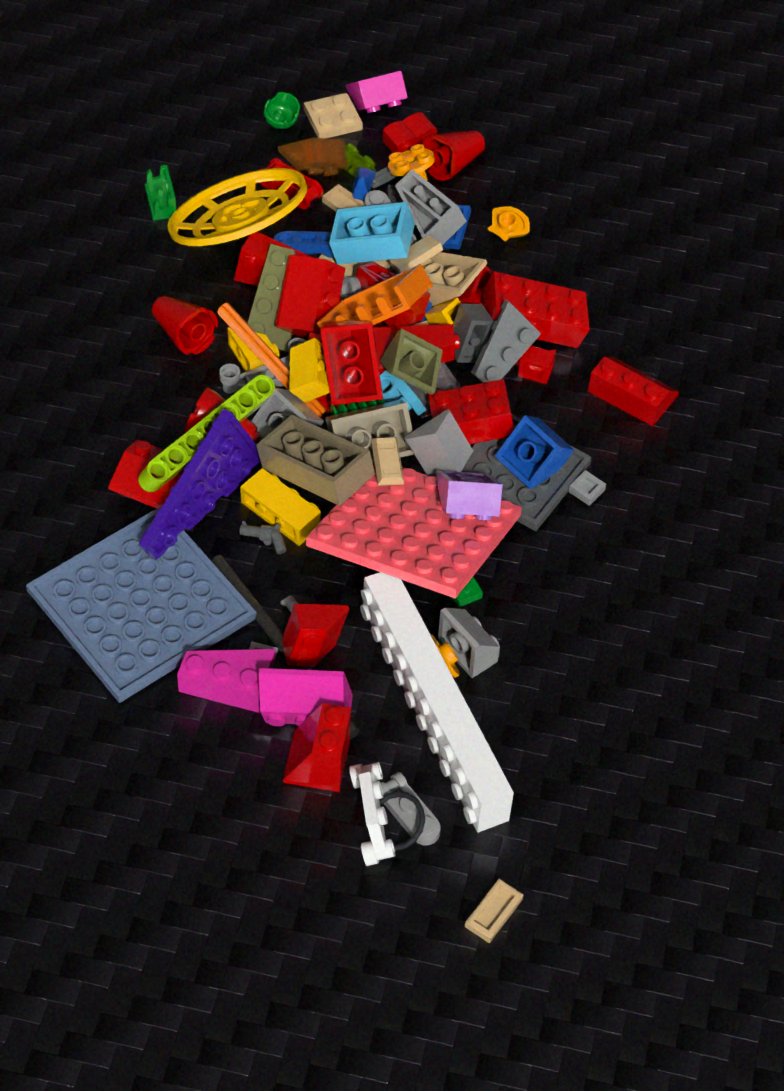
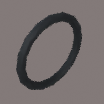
[379,791,426,851]

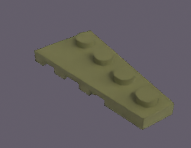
[247,244,296,353]

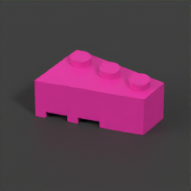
[177,649,276,713]

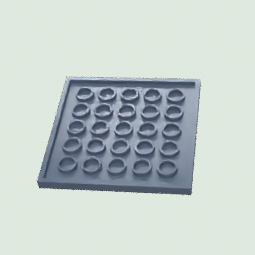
[26,509,257,703]

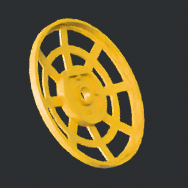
[167,168,308,246]

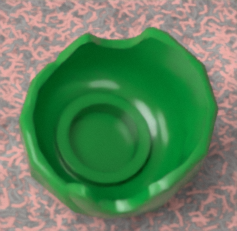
[264,92,300,129]

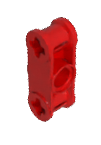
[260,158,323,210]

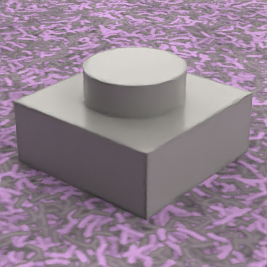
[569,470,606,506]

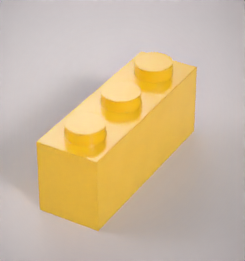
[240,468,321,546]

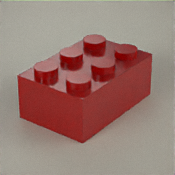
[428,379,514,444]

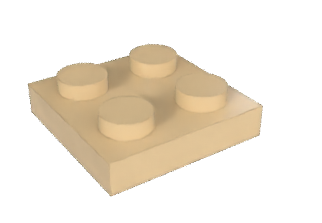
[304,93,363,140]

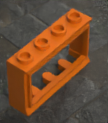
[317,264,433,329]

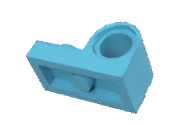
[380,369,426,416]

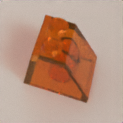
[278,138,347,176]

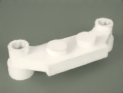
[349,762,395,866]

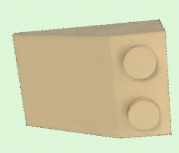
[422,252,487,306]

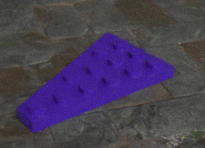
[138,409,261,559]

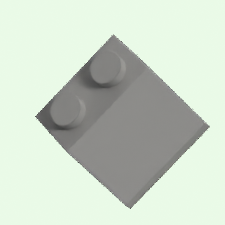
[251,388,324,441]
[438,608,500,678]

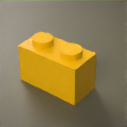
[289,338,330,403]

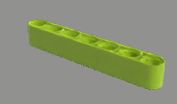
[138,375,275,492]

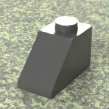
[453,304,494,363]

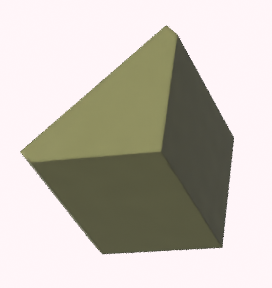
[380,328,443,395]

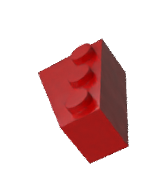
[234,232,313,286]
[356,262,431,327]

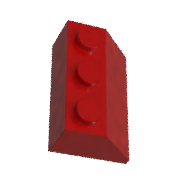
[275,255,346,340]
[320,320,383,405]
[588,356,679,426]
[108,440,184,509]

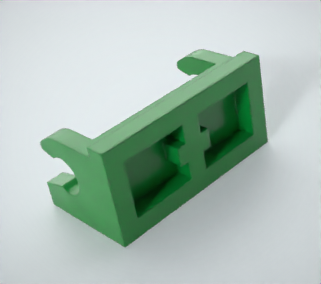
[145,165,176,221]

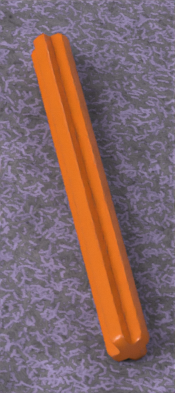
[217,302,326,417]

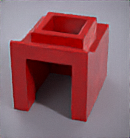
[516,346,556,384]

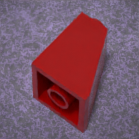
[283,703,351,792]

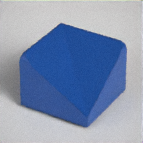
[352,167,376,201]

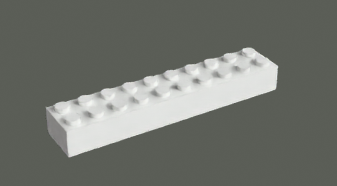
[360,572,514,833]

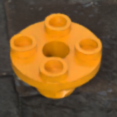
[388,144,435,181]

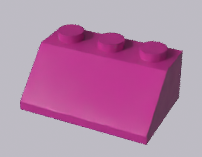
[259,668,353,726]

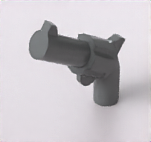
[240,521,287,554]

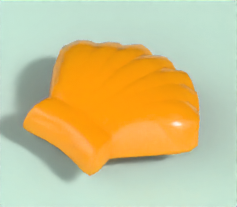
[487,206,530,242]
[431,634,460,678]

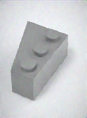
[395,169,467,245]

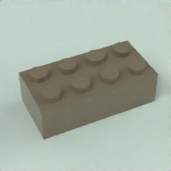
[256,415,375,506]

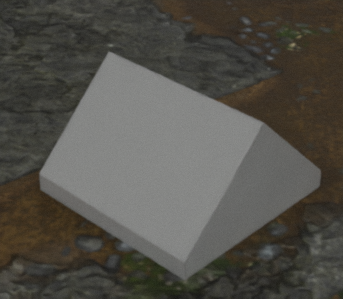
[404,409,473,477]

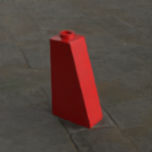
[373,324,460,375]

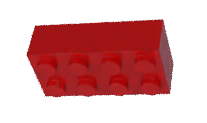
[483,271,590,348]

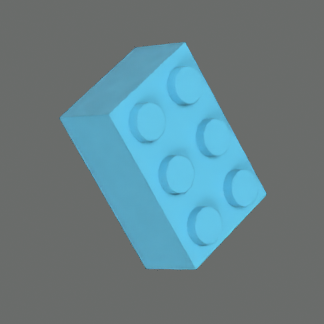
[329,202,415,264]

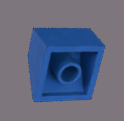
[495,415,574,489]

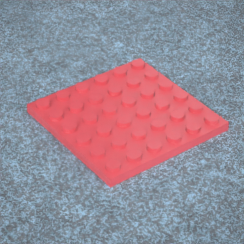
[306,464,522,599]

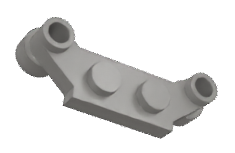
[220,338,306,394]

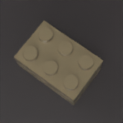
[325,400,414,464]

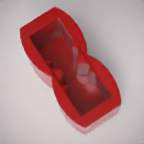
[383,112,437,153]

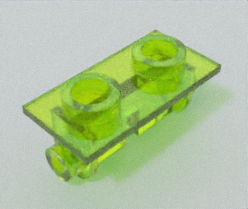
[332,140,376,177]

